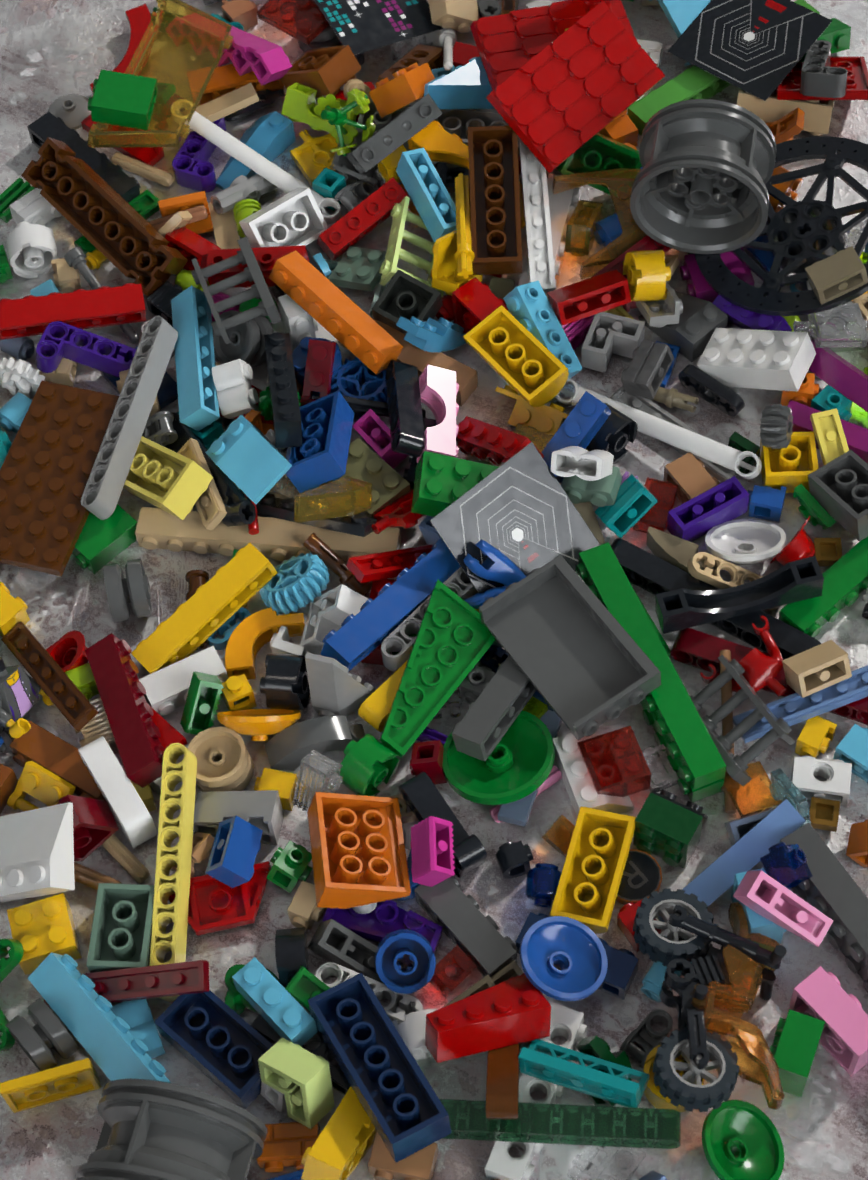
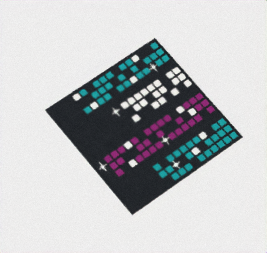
[314,0,445,55]

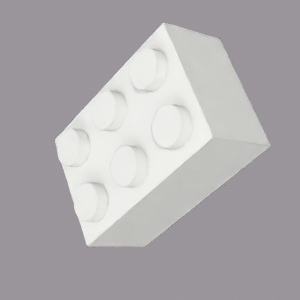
[239,188,328,248]

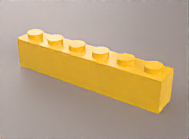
[131,543,278,674]

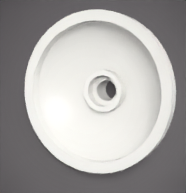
[705,519,786,565]

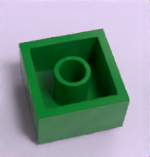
[763,1009,825,1097]

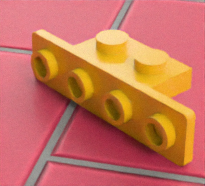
[495,385,569,440]

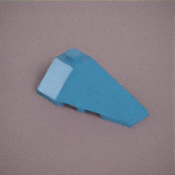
[424,57,495,109]
[216,111,296,190]

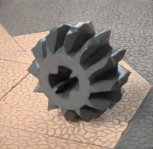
[760,404,793,449]

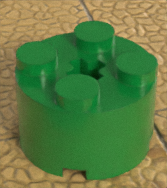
[333,734,399,796]

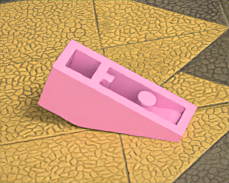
[733,870,833,947]

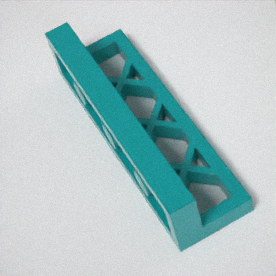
[518,1039,649,1110]

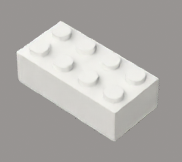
[697,327,816,392]

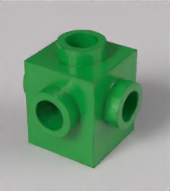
[266,840,313,893]

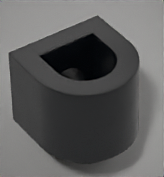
[495,841,534,879]

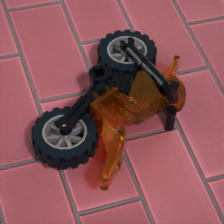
[633,888,787,1112]

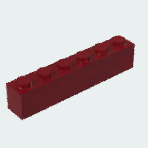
[85,633,165,788]

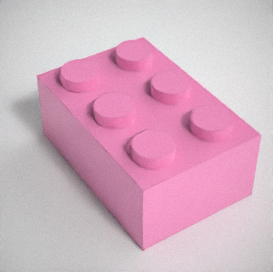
[788,966,868,1077]

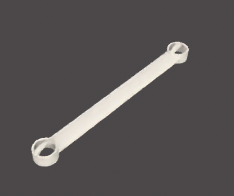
[172,101,341,224]
[555,378,762,480]

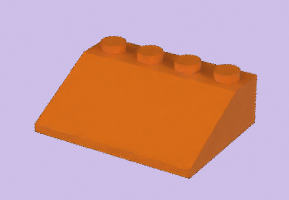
[307,792,411,909]

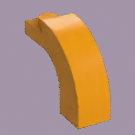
[225,607,305,680]

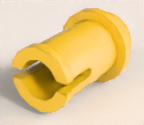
[85,249,107,270]

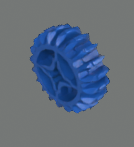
[330,356,387,418]

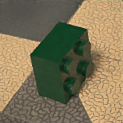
[633,792,703,869]

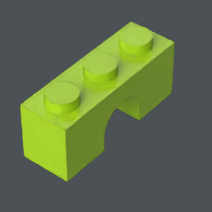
[281,82,357,136]

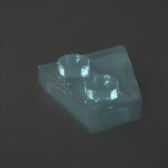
[769,768,811,831]

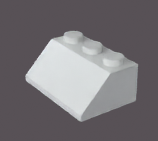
[552,733,634,817]

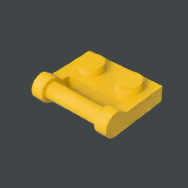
[7,761,76,812]

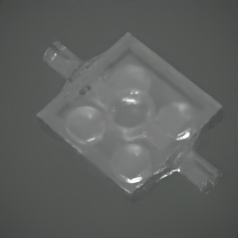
[793,303,868,348]

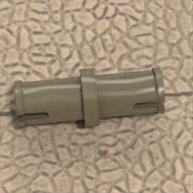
[653,387,699,413]

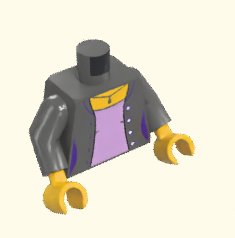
[0,657,54,738]

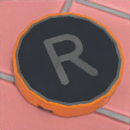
[616,849,662,905]

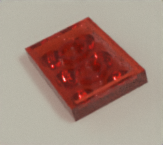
[257,0,329,45]

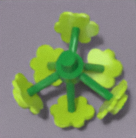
[313,88,376,156]

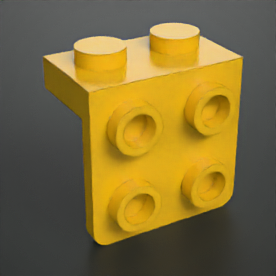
[431,230,483,296]

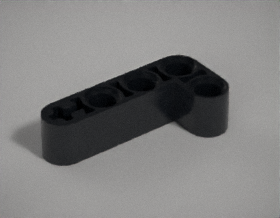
[398,771,487,878]

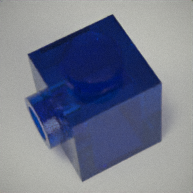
[760,842,813,889]

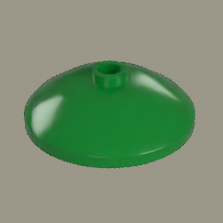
[702,1100,784,1180]

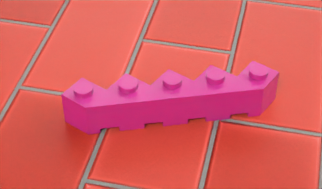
[167,11,293,85]

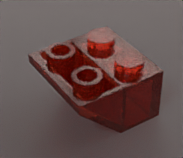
[577,725,651,797]

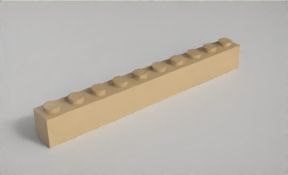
[135,507,401,563]

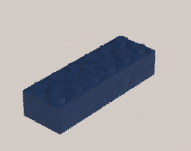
[307,973,452,1163]

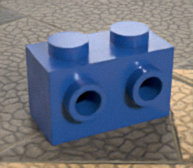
[205,816,263,888]

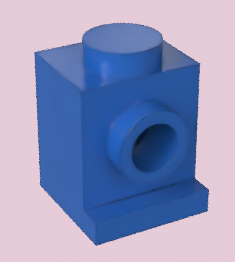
[748,485,787,523]

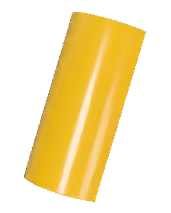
[463,305,569,407]
[550,806,636,934]

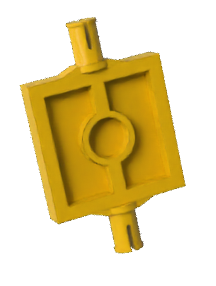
[290,129,338,187]

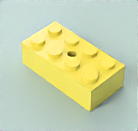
[123,436,213,520]

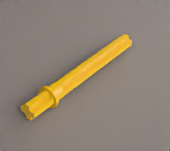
[455,173,475,279]

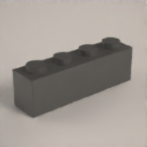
[452,656,537,762]
[414,876,518,977]

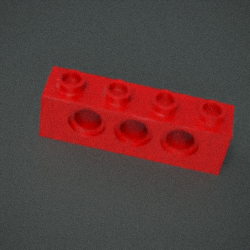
[317,177,409,261]

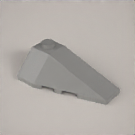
[305,652,375,717]

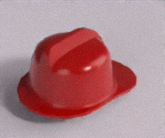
[770,515,815,566]
[46,630,88,672]

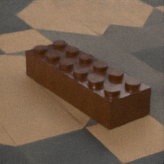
[468,125,522,275]

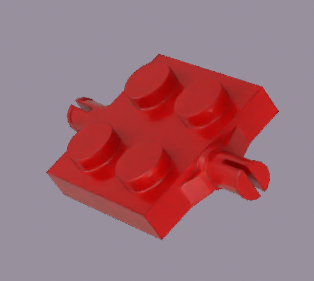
[371,490,424,534]

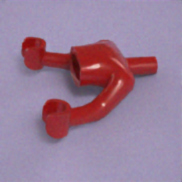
[700,615,787,697]

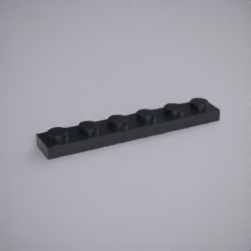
[239,489,377,537]

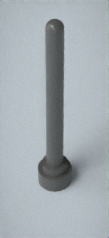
[64,247,139,344]

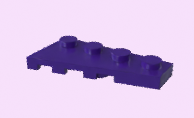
[322,900,443,955]

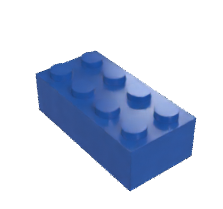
[285,390,354,493]

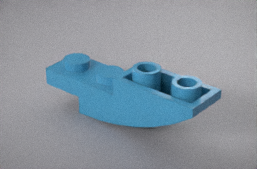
[396,316,466,353]

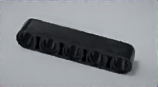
[385,360,425,458]

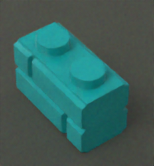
[595,474,658,538]

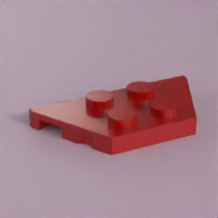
[168,861,271,936]

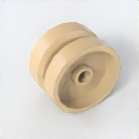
[188,726,254,792]

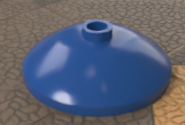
[520,916,608,1001]

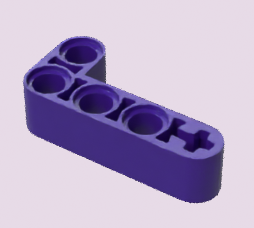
[172,117,227,193]
[36,321,136,378]

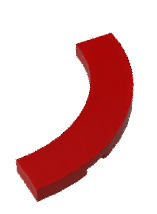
[90,4,154,95]

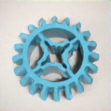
[259,553,330,615]

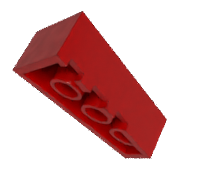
[425,973,551,1063]

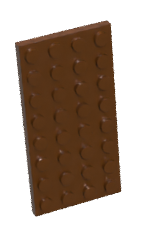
[0,380,119,577]

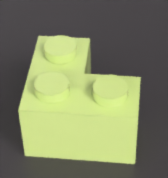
[258,1037,335,1129]

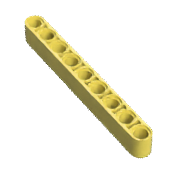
[149,743,197,1002]

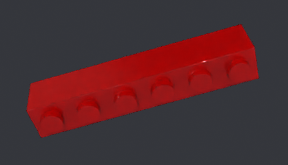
[0,283,146,340]

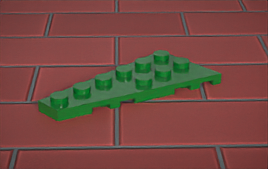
[380,580,496,758]

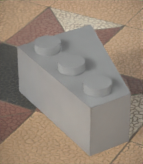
[193,790,284,845]

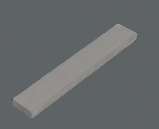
[610,386,740,482]

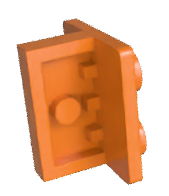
[158,191,213,234]

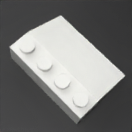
[0,802,75,903]

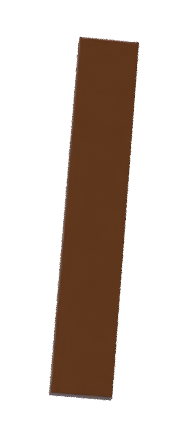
[1,621,99,732]

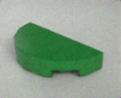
[793,484,836,530]

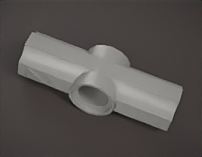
[211,174,278,214]

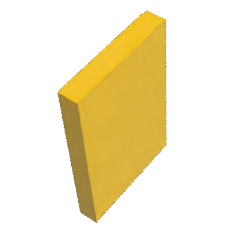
[0,1058,102,1113]

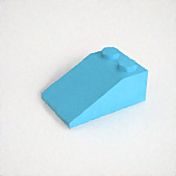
[206,415,292,504]

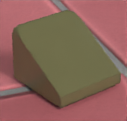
[489,277,516,310]

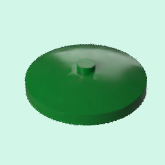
[442,710,555,805]

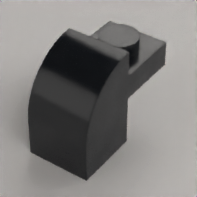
[275,927,309,988]

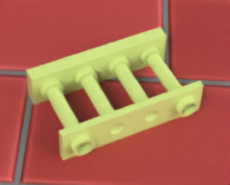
[379,196,444,297]

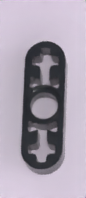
[678,365,745,417]

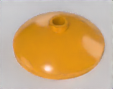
[217,708,301,741]

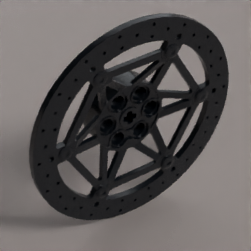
[694,136,868,316]

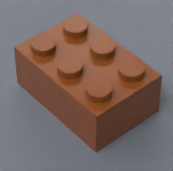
[280,45,362,98]

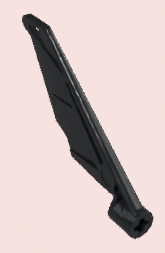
[158,412,256,527]

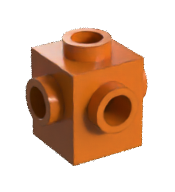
[780,373,819,407]

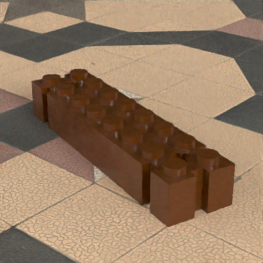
[21,137,188,296]

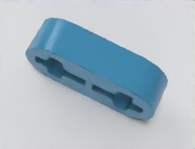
[207,607,251,650]

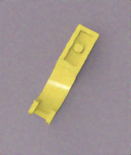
[810,408,849,527]

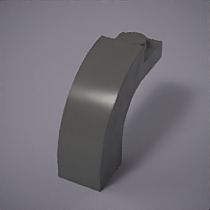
[265,715,365,771]

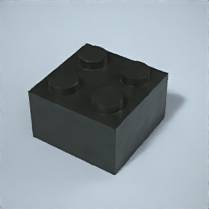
[372,269,443,334]

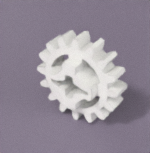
[0,357,46,399]

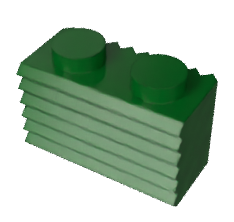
[180,672,224,735]

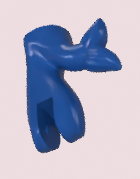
[463,540,526,609]

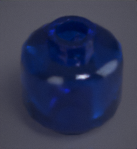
[525,863,562,908]

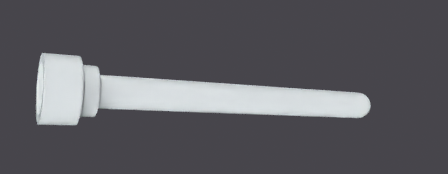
[439,28,457,71]

